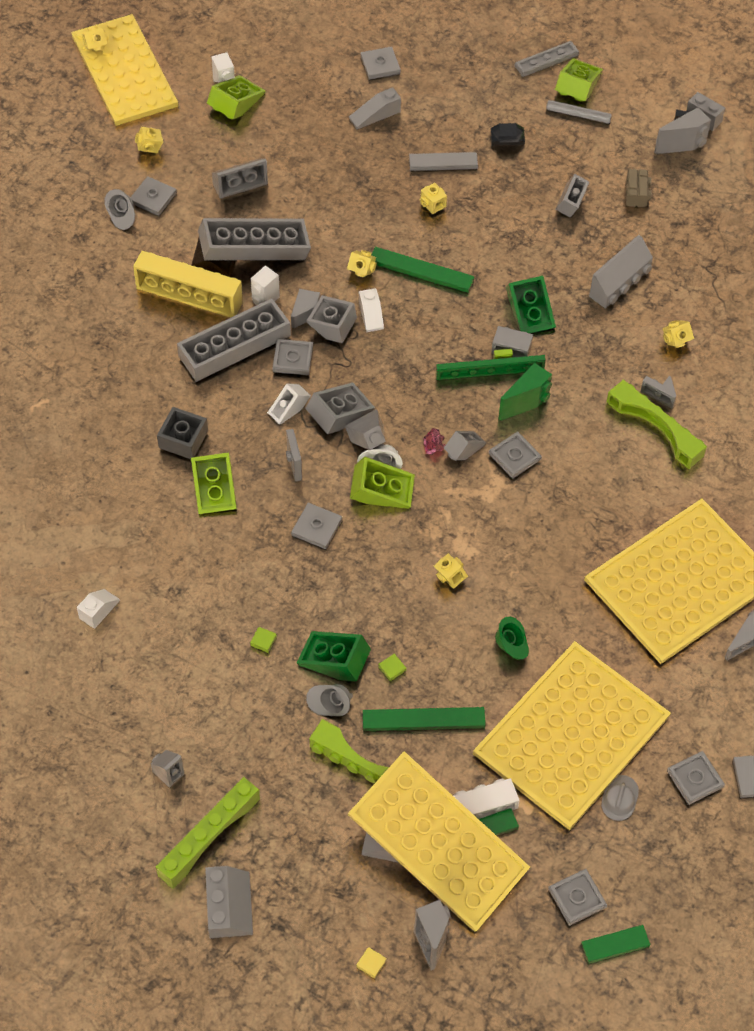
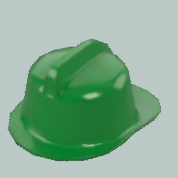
[495,616,529,660]

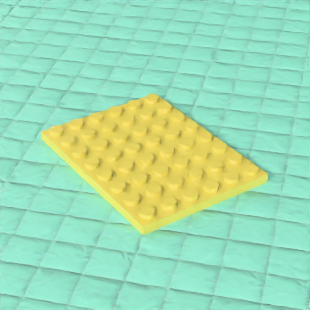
[584,499,754,664]
[473,641,671,831]

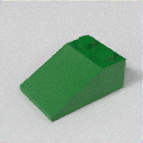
[506,276,556,334]
[498,363,552,421]
[297,631,371,681]

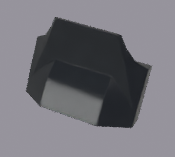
[490,123,525,145]

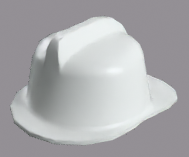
[357,444,403,469]

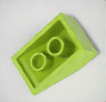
[555,58,603,101]
[207,75,266,119]
[191,453,237,515]
[350,457,415,509]

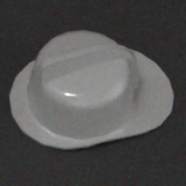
[105,189,135,230]
[306,684,353,716]
[602,775,639,821]

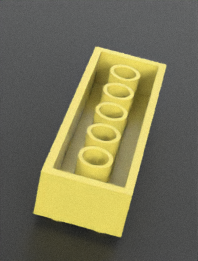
[133,251,243,318]

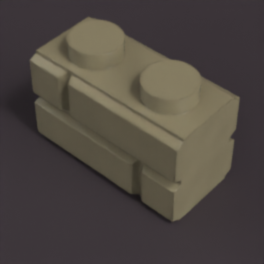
[626,169,652,207]

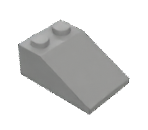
[654,108,711,154]
[305,382,375,434]

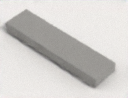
[514,41,579,77]
[409,152,478,171]

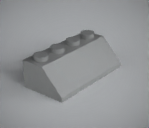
[589,235,653,308]

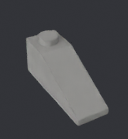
[349,87,401,129]
[725,610,754,660]

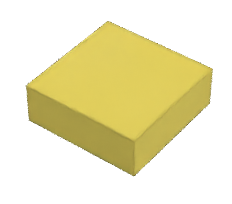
[356,947,387,979]

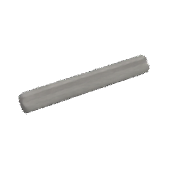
[546,100,612,123]

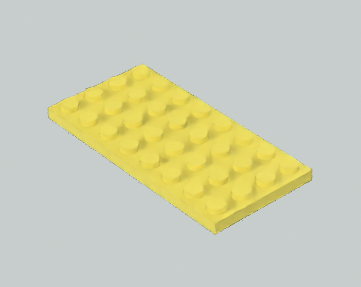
[71,14,178,126]
[347,751,530,932]

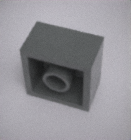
[157,407,208,459]

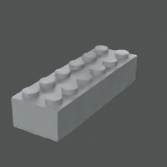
[198,218,311,260]
[177,298,291,382]

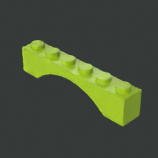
[607,379,707,469]
[309,719,389,783]
[156,777,260,889]

